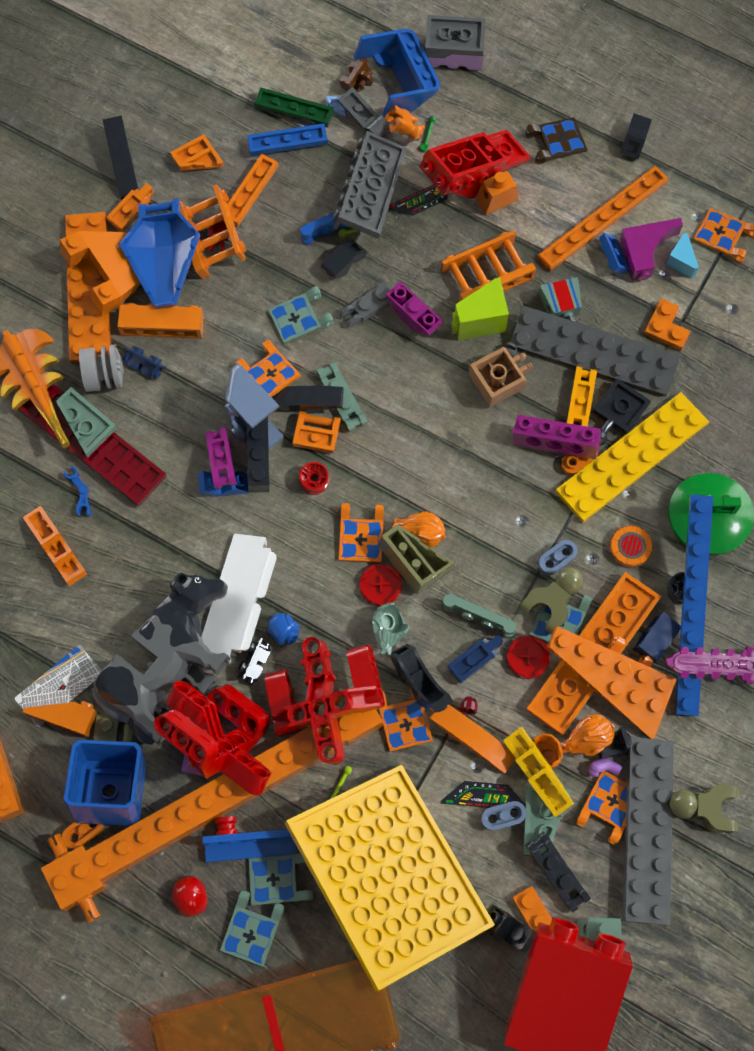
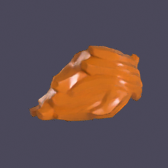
[392,511,446,548]
[561,714,615,756]

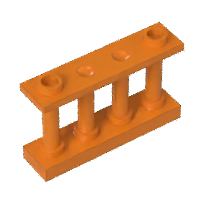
[180,184,246,279]
[441,230,536,302]

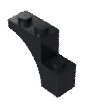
[390,644,453,713]

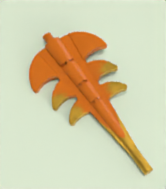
[0,329,70,448]

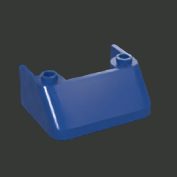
[354,29,440,118]

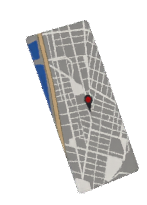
[15,645,102,727]

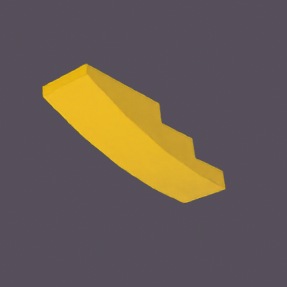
[503,726,574,817]

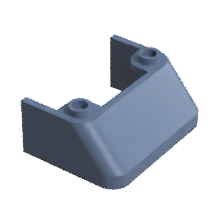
[224,363,284,449]

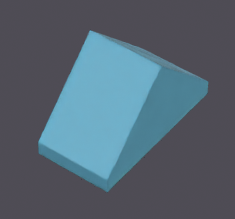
[666,233,699,278]

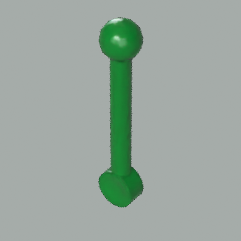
[420,116,436,152]

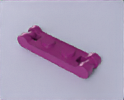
[205,427,237,489]

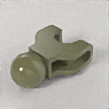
[520,567,584,635]
[669,784,740,834]

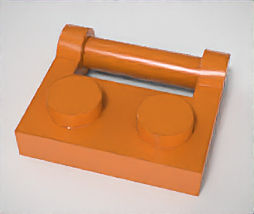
[292,411,341,454]

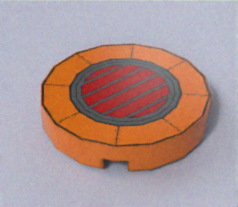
[609,525,653,568]

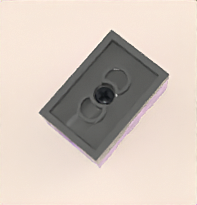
[425,15,486,70]

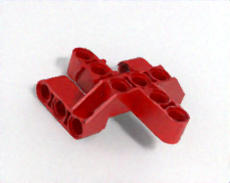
[265,637,385,765]
[154,681,271,795]

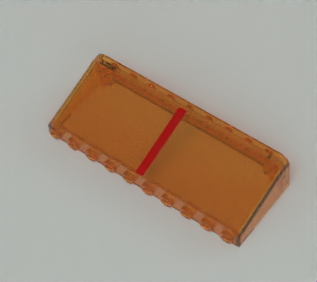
[148,959,402,1051]

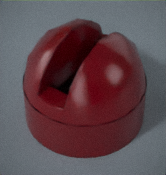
[459,696,478,715]

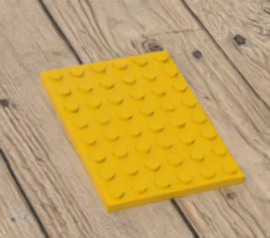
[284,765,495,992]

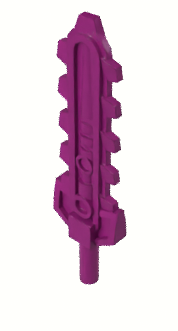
[666,647,754,683]

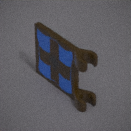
[525,117,588,164]

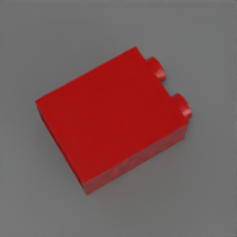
[504,918,633,1051]

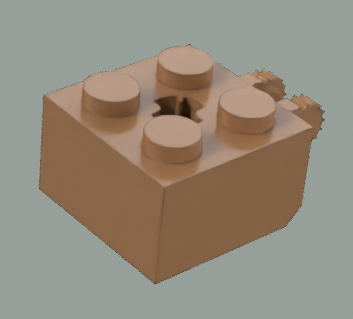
[468,347,534,407]

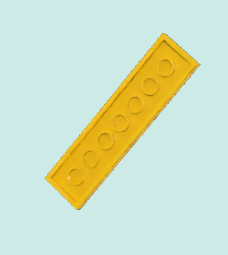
[555,392,709,523]

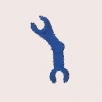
[64,466,91,518]

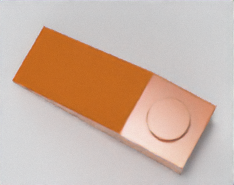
[23,701,99,738]

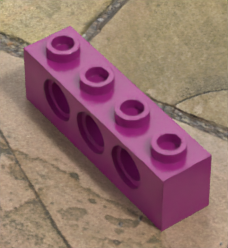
[513,415,601,460]

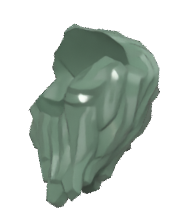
[372,603,409,656]

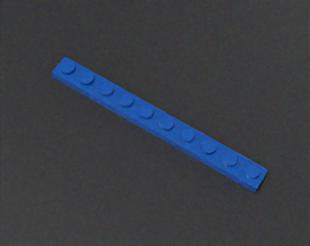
[675,494,713,716]

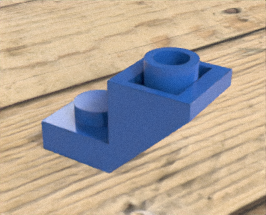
[198,470,248,497]

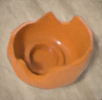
[533,733,563,768]

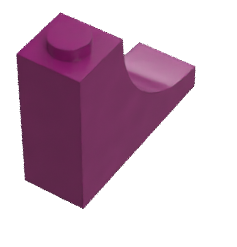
[620,218,683,281]

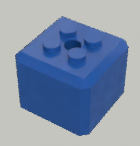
[64,740,147,826]

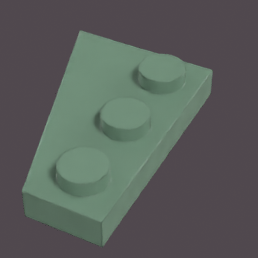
[56,387,117,457]
[523,786,572,856]

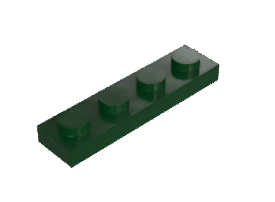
[254,87,334,128]

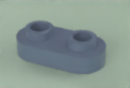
[538,540,578,575]
[481,801,526,830]

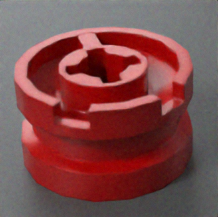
[299,462,329,495]

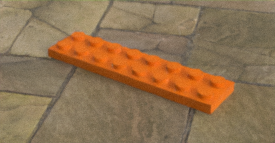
[65,212,111,364]
[526,572,661,736]

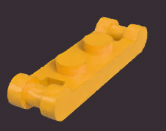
[566,366,597,427]

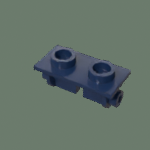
[122,345,167,379]

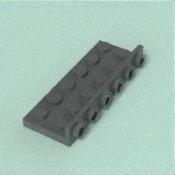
[332,131,407,239]

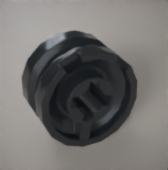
[666,572,684,605]

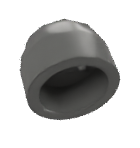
[502,342,518,358]

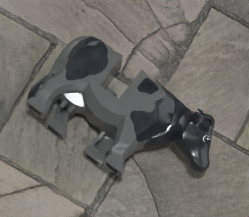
[92,573,230,746]

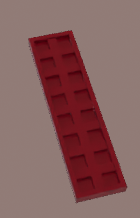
[18,384,167,507]

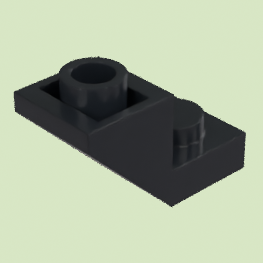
[620,113,652,159]
[320,240,367,278]
[488,905,535,954]

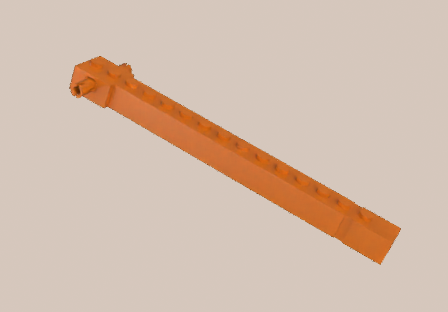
[41,709,383,923]

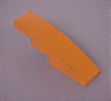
[23,506,88,586]
[429,705,515,774]

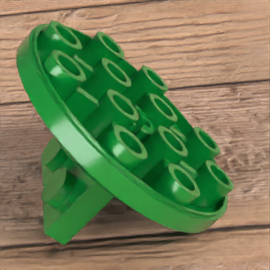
[668,473,754,556]

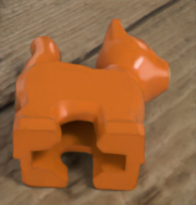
[385,105,426,141]

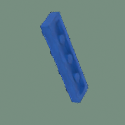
[247,124,328,156]

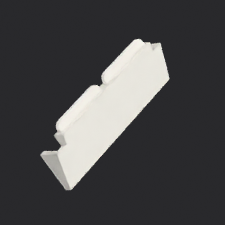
[201,534,277,664]

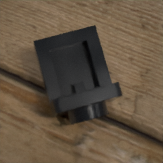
[598,727,632,760]

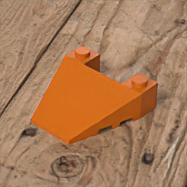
[59,231,141,316]

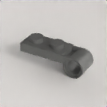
[338,87,390,137]

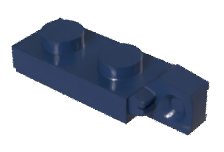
[447,635,504,684]

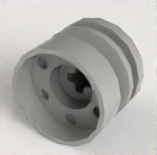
[79,344,124,392]

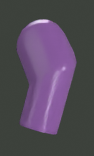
[588,758,622,777]

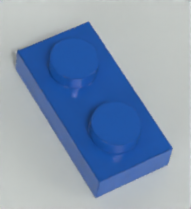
[599,233,630,274]

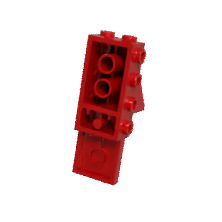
[419,129,531,199]

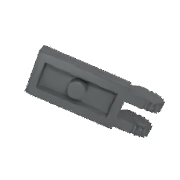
[339,283,390,328]

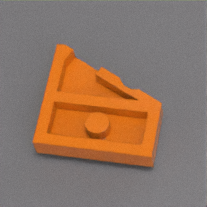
[170,134,224,171]

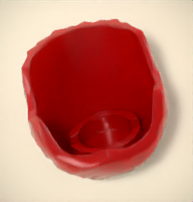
[172,876,208,918]

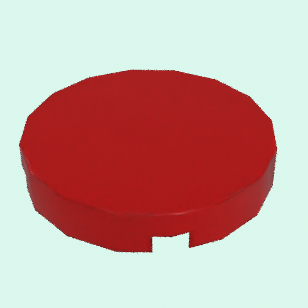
[359,564,402,606]
[506,636,550,680]

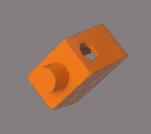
[476,171,519,215]

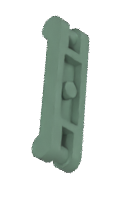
[316,361,368,432]
[442,594,517,638]

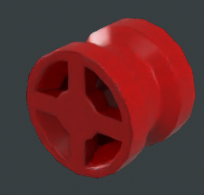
[214,816,238,835]

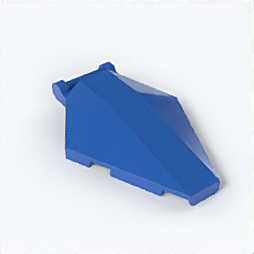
[119,198,200,309]

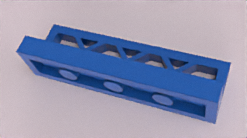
[203,829,297,863]

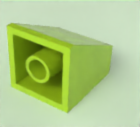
[451,277,509,340]

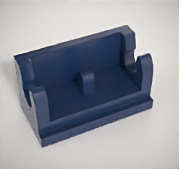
[632,612,681,662]

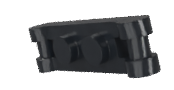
[525,831,591,913]

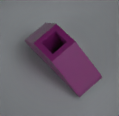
[386,281,444,336]

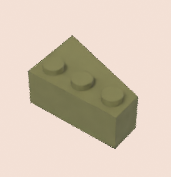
[378,524,455,594]

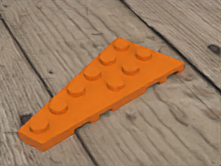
[547,626,676,739]

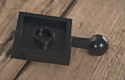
[593,379,651,446]

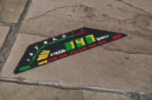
[388,184,449,216]
[441,781,525,810]

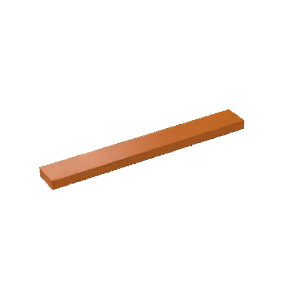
[537,166,669,272]

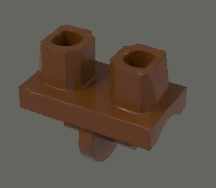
[339,57,374,92]

